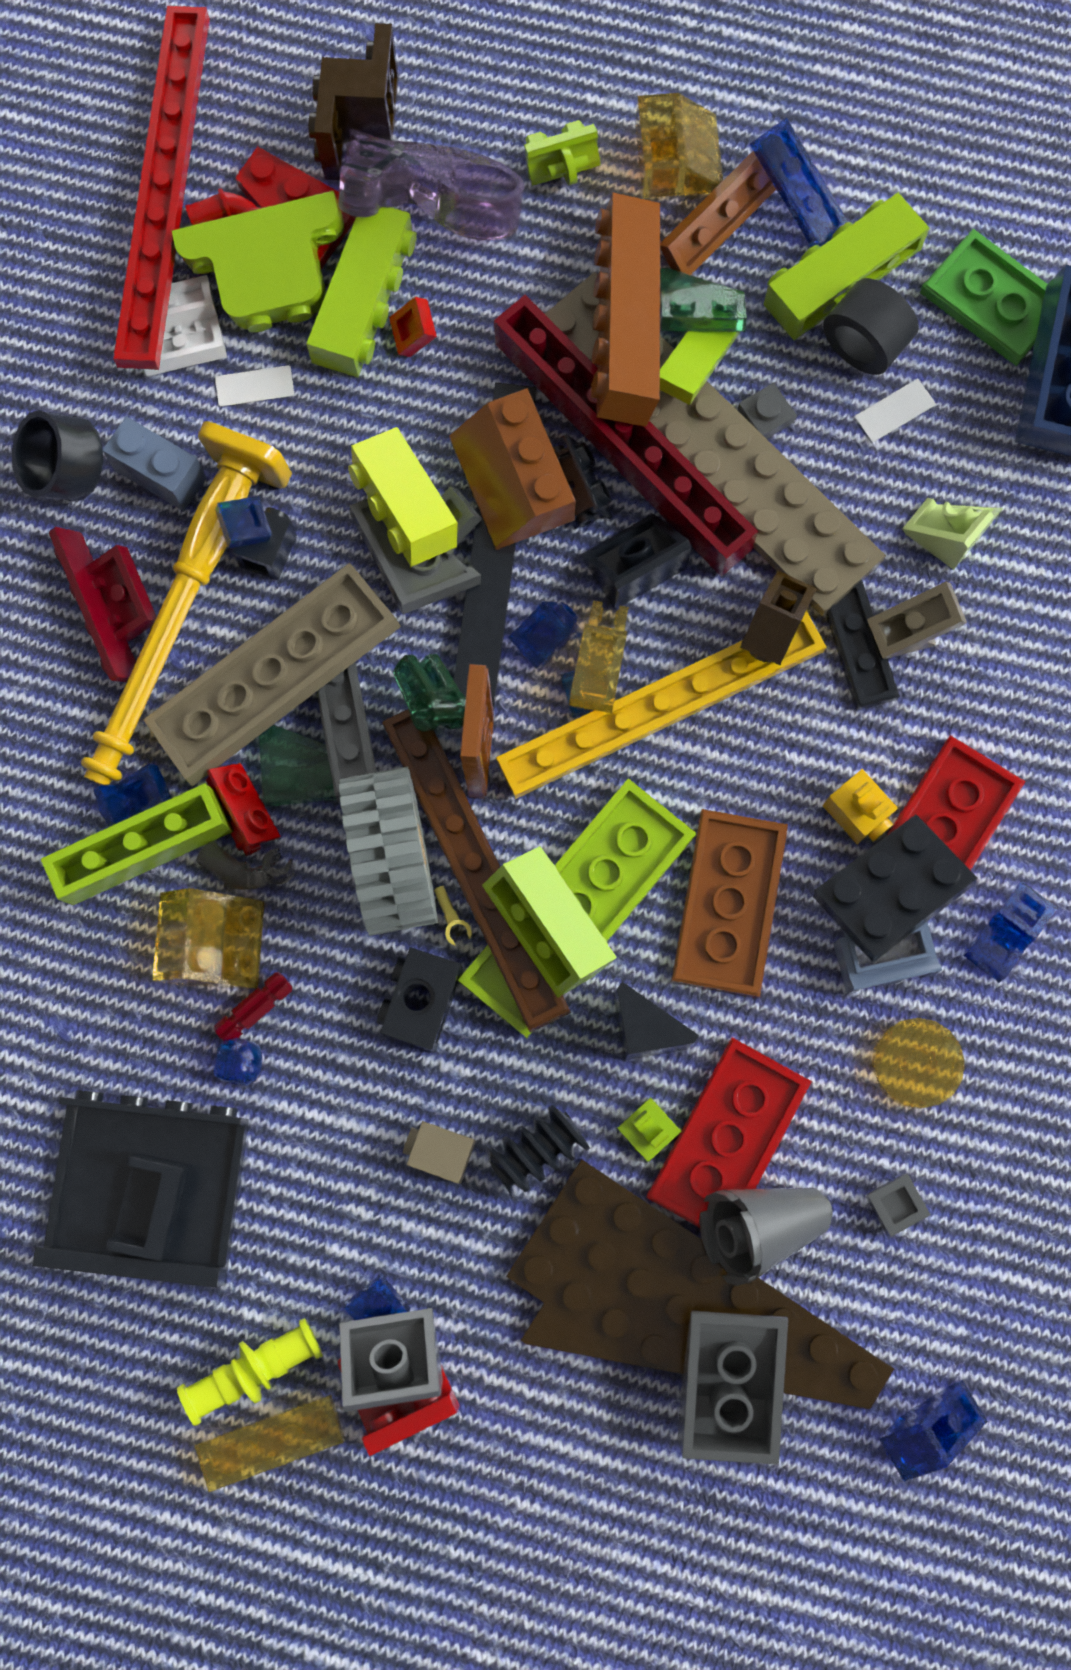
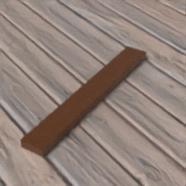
[382,703,571,1033]

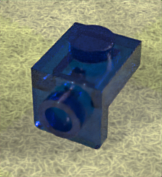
[93,764,172,827]

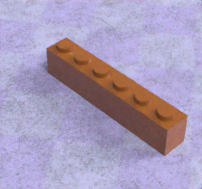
[591,192,660,427]

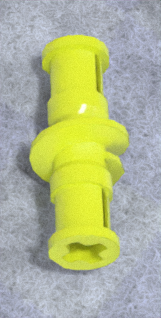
[176,1318,323,1426]

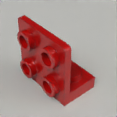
[337,1358,460,1456]

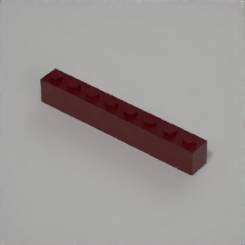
[494,294,758,577]

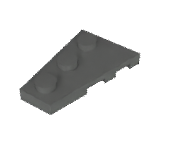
[350,499,481,614]

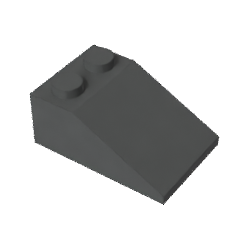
[678,1311,788,1465]

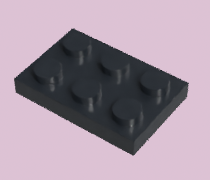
[813,814,978,963]

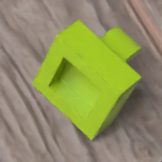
[617,1097,681,1162]

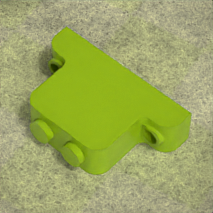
[172,191,344,332]

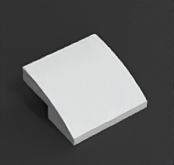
[144,275,227,376]

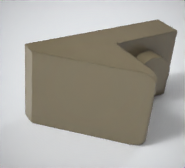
[867,581,967,659]

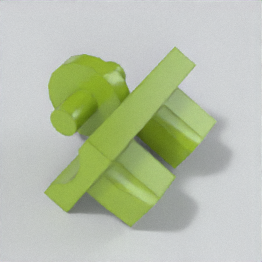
[524,120,601,186]

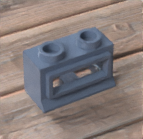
[833,922,942,995]

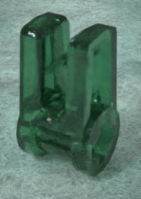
[393,653,466,732]

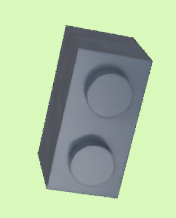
[103,416,207,511]

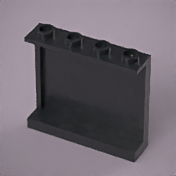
[32,1090,249,1288]

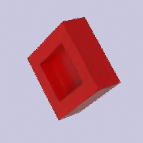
[389,296,437,357]

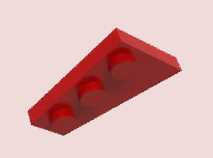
[235,146,360,270]

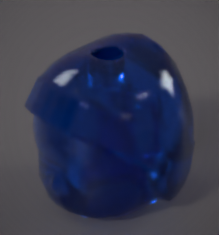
[213,1038,263,1086]

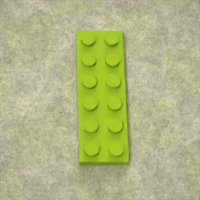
[458,778,697,1039]

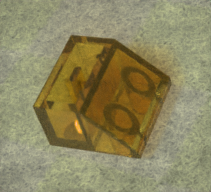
[635,93,723,198]
[152,888,265,989]

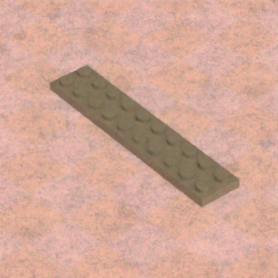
[545,271,886,617]

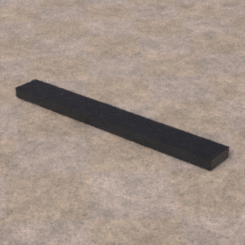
[451,382,537,711]

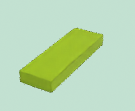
[660,304,744,405]

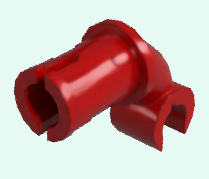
[185,188,261,225]

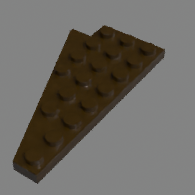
[506,1159,894,1409]

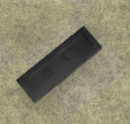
[826,580,900,711]

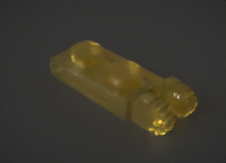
[569,601,629,713]

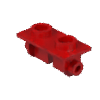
[205,763,281,856]

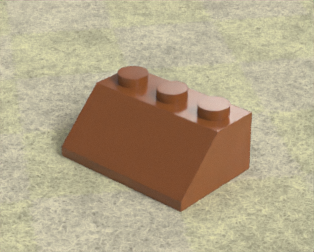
[449,388,576,550]

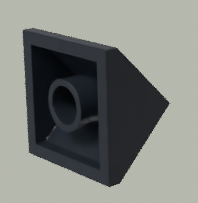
[581,514,692,610]
[613,982,699,1060]

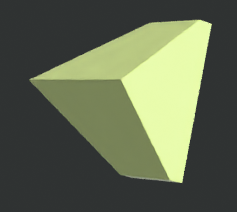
[902,498,1003,570]

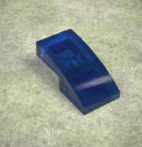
[963,881,1058,983]

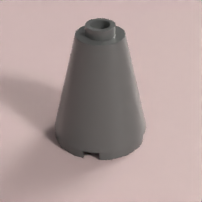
[699,1187,833,1286]

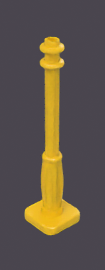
[81,421,292,787]

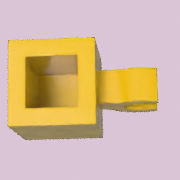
[822,769,898,845]

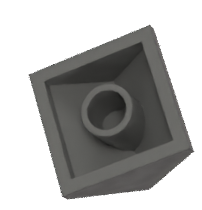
[339,1308,443,1412]

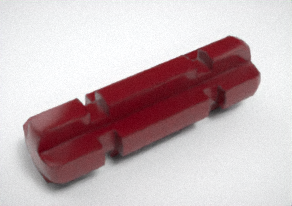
[213,972,293,1045]

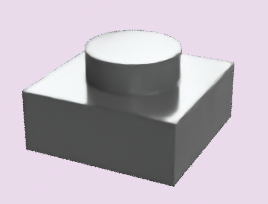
[737,383,797,439]
[441,486,482,545]
[865,1173,931,1237]

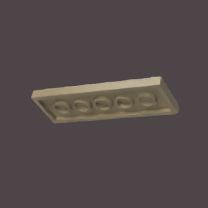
[143,562,401,786]

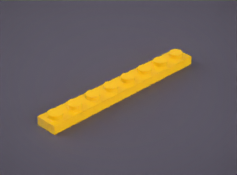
[496,611,826,799]

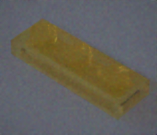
[195,1394,346,1492]

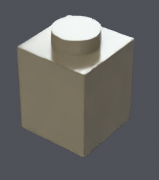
[403,1121,476,1184]

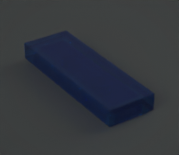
[749,118,848,247]

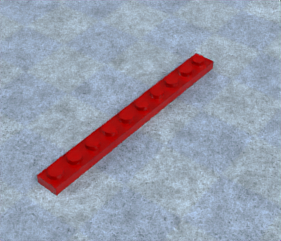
[113,6,210,370]

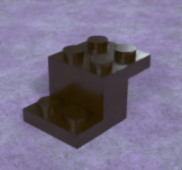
[308,23,399,181]

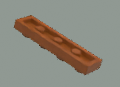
[660,136,794,280]

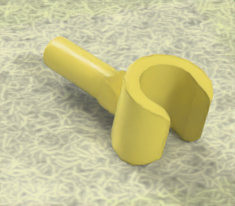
[434,886,472,945]

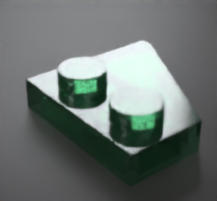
[660,268,747,332]
[259,725,336,807]

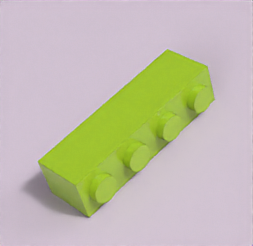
[763,192,930,341]
[306,199,417,378]
[41,783,234,905]

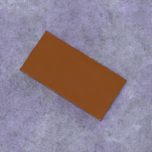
[460,664,494,799]
[671,809,788,998]

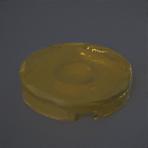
[872,1018,965,1109]

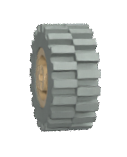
[339,766,438,936]

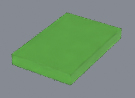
[919,229,1047,366]

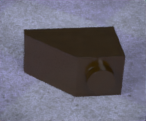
[740,571,817,665]

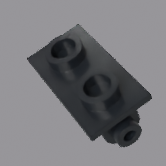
[553,434,613,527]

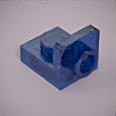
[508,601,584,669]

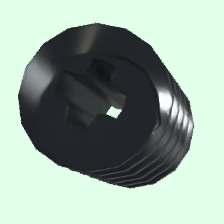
[487,1105,590,1200]

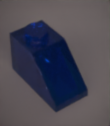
[878,1379,988,1482]

